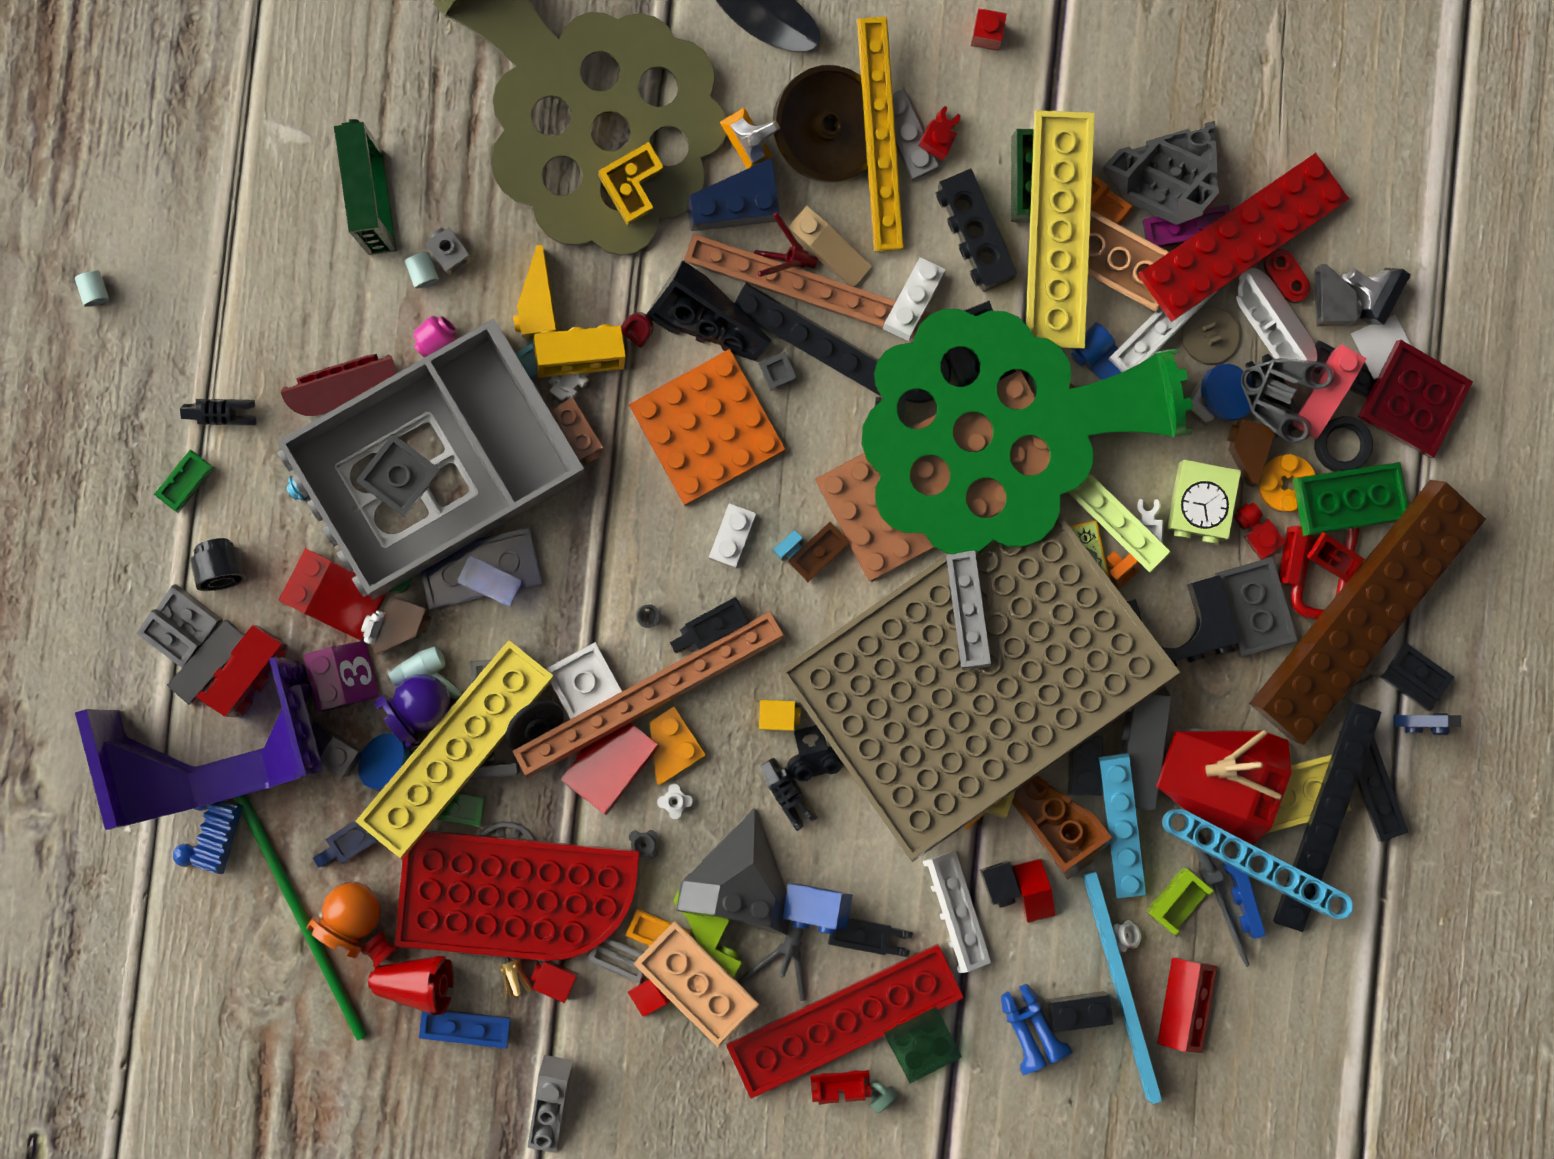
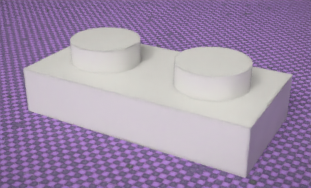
[709,503,756,568]

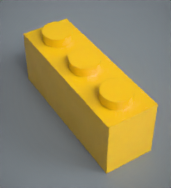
[533,324,626,378]

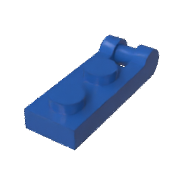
[1222,857,1266,939]

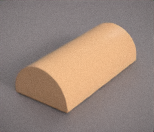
[1088,210,1169,312]

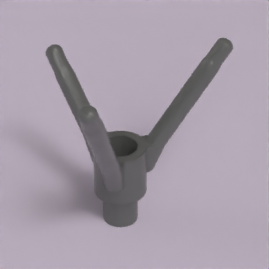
[738,927,806,1001]

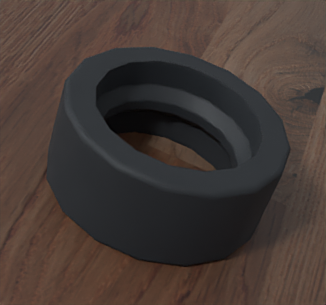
[1314,416,1373,472]

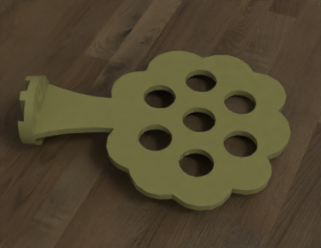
[433,0,726,256]

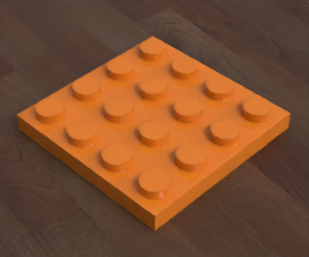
[628,349,786,506]

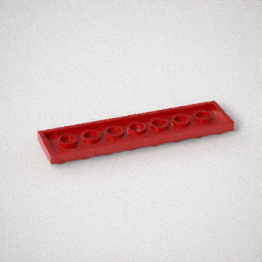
[1138,153,1349,322]
[726,943,963,1099]

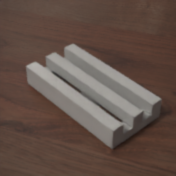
[587,937,644,984]

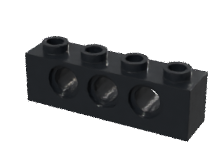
[935,168,1017,292]

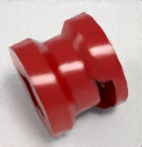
[361,931,397,968]

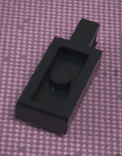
[670,597,750,654]

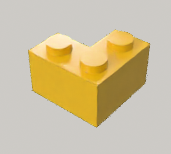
[598,142,664,226]

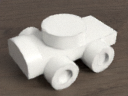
[549,373,589,403]
[361,610,387,644]

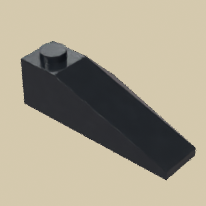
[647,260,771,361]

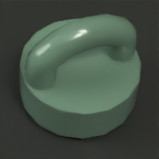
[869,1082,898,1113]

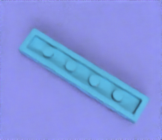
[1099,753,1146,899]

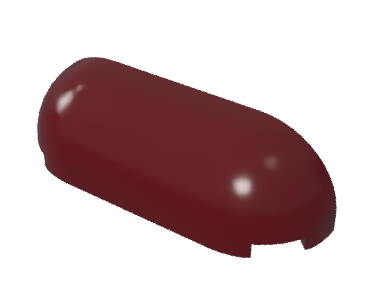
[281,354,396,416]

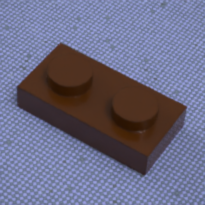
[788,522,850,583]

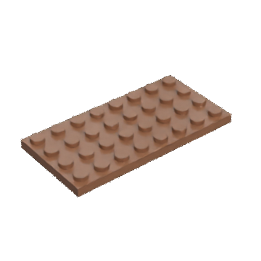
[815,370,1049,581]

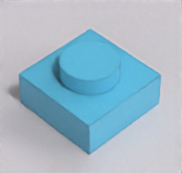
[773,530,803,560]

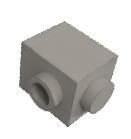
[426,227,473,276]

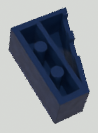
[687,158,780,231]

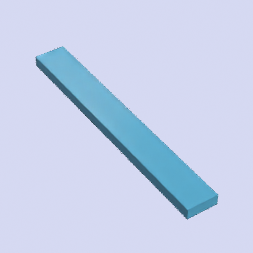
[1082,870,1162,1104]

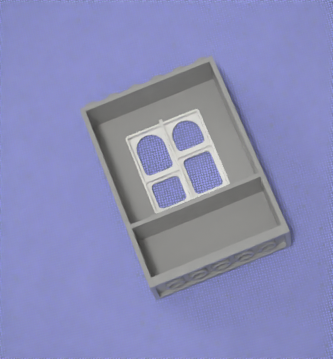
[277,318,584,600]

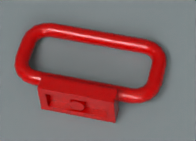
[1278,526,1359,620]

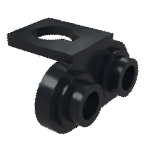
[787,725,844,781]

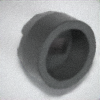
[636,604,660,628]

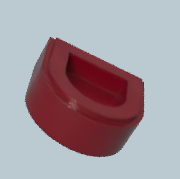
[621,312,654,348]

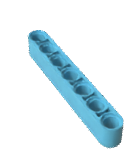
[1162,809,1353,919]

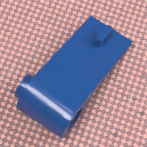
[1070,322,1122,380]

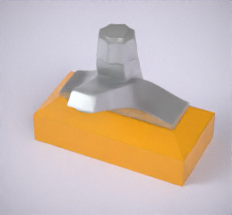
[720,107,780,169]

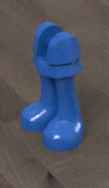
[1001,984,1073,1076]

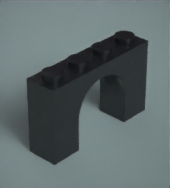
[1127,575,1240,666]

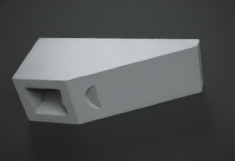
[527,1055,573,1153]

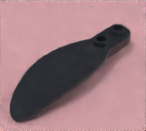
[716,0,821,52]

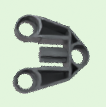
[1241,358,1335,443]

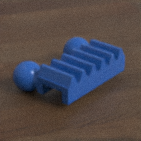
[173,801,243,874]

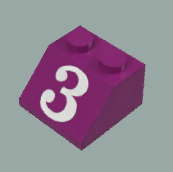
[303,641,380,712]

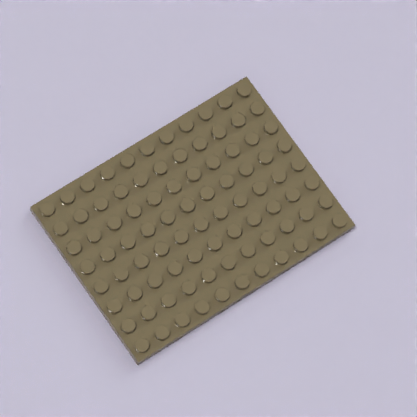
[779,513,1180,862]

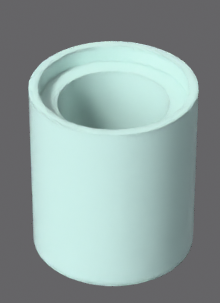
[405,252,439,289]
[75,270,109,307]

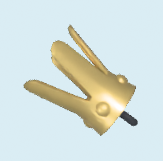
[498,957,533,1000]

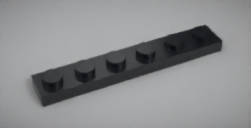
[734,283,881,396]

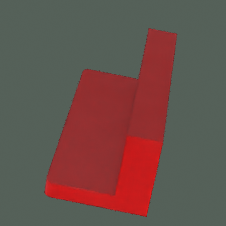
[1157,958,1217,1053]

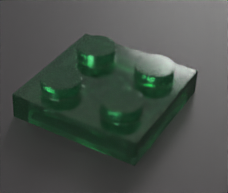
[884,1006,962,1084]

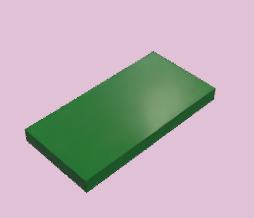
[1293,462,1409,536]

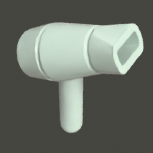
[388,646,462,700]

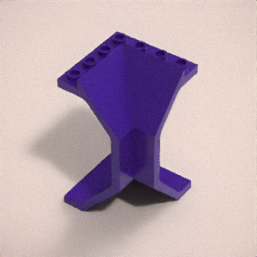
[75,657,323,830]

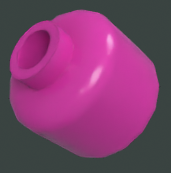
[414,316,457,357]

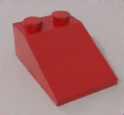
[279,548,387,641]

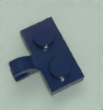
[1394,713,1461,735]

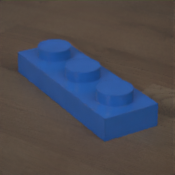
[419,1010,511,1049]

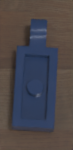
[313,819,378,868]

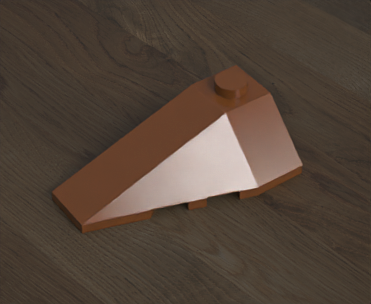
[1012,775,1113,880]

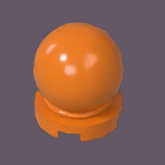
[306,882,381,958]

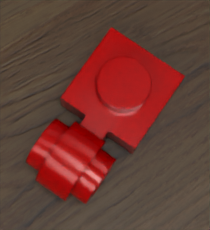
[1234,502,1286,560]

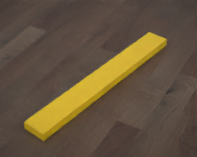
[857,17,904,252]

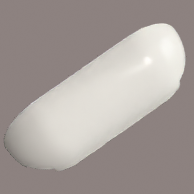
[1236,268,1317,361]

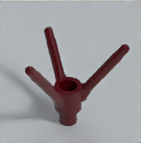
[754,212,818,277]

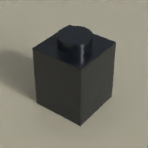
[980,860,1021,908]

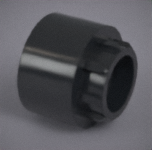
[190,538,246,591]

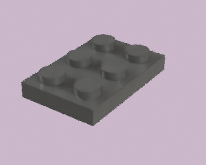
[1215,557,1298,657]

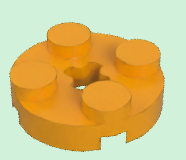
[1258,454,1315,512]

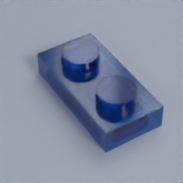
[457,556,523,607]

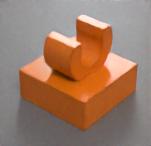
[1106,551,1140,589]

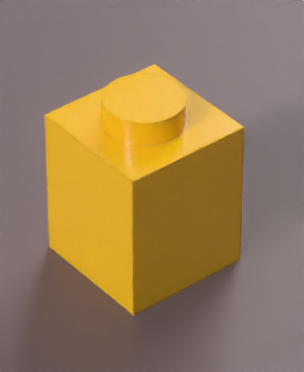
[759,700,801,731]

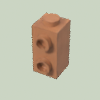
[550,397,604,465]

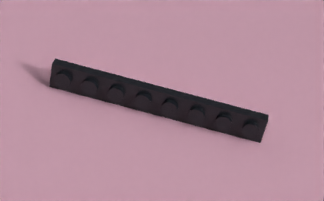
[1273,701,1382,932]

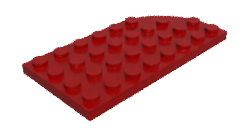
[394,830,640,961]

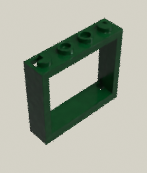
[334,119,397,255]

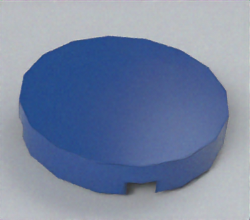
[1201,363,1253,422]
[358,733,410,792]

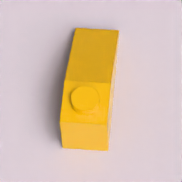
[513,244,558,340]

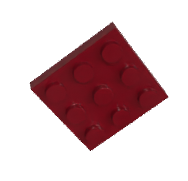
[1358,340,1473,458]

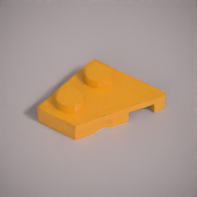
[650,706,706,785]

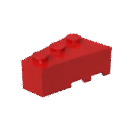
[196,625,287,717]

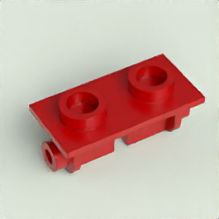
[810,1070,871,1105]

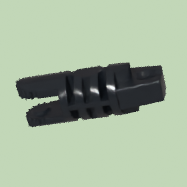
[180,399,256,425]
[760,758,818,831]

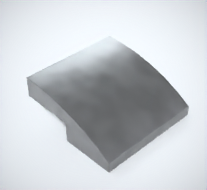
[137,584,221,668]

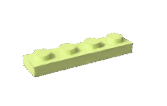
[1068,472,1172,573]

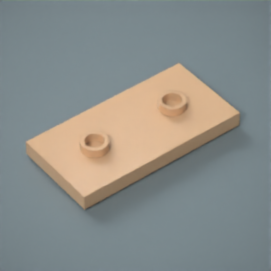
[633,921,760,1047]

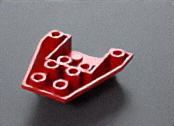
[1156,730,1292,845]

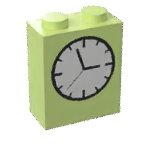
[1167,460,1241,545]

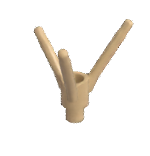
[1205,730,1282,800]

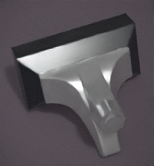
[1341,268,1411,325]

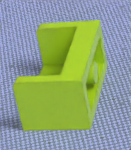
[1145,867,1214,937]

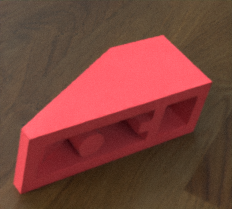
[1291,344,1367,439]

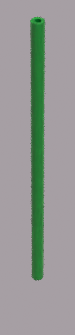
[235,795,368,1041]

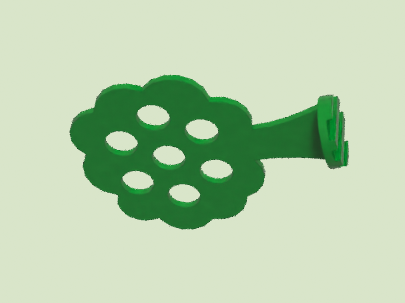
[861,309,1193,555]

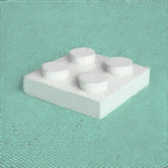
[546,642,622,719]

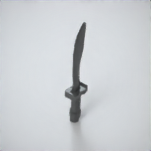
[1192,831,1249,967]

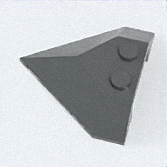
[1103,121,1219,225]
[676,808,790,936]

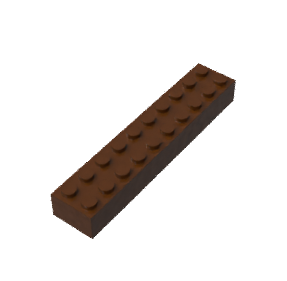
[1249,480,1486,745]

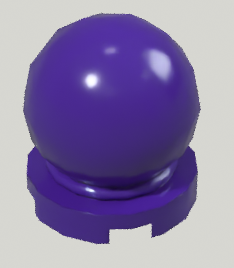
[374,675,451,748]

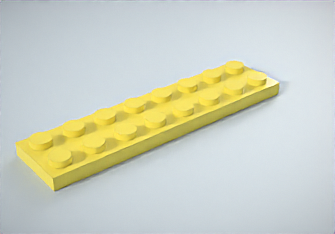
[1026,110,1095,349]
[355,640,554,860]

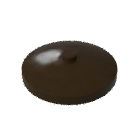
[773,65,868,183]

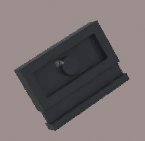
[1380,643,1454,711]

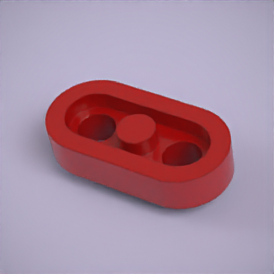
[1264,249,1310,303]

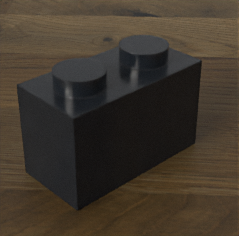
[1068,736,1103,796]
[1047,991,1114,1033]

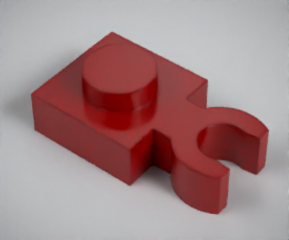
[918,106,961,160]

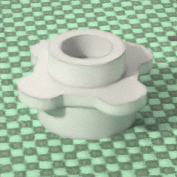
[657,784,692,819]
[1112,920,1141,952]

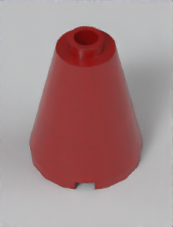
[368,956,454,1015]

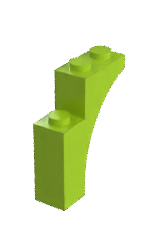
[673,889,742,979]

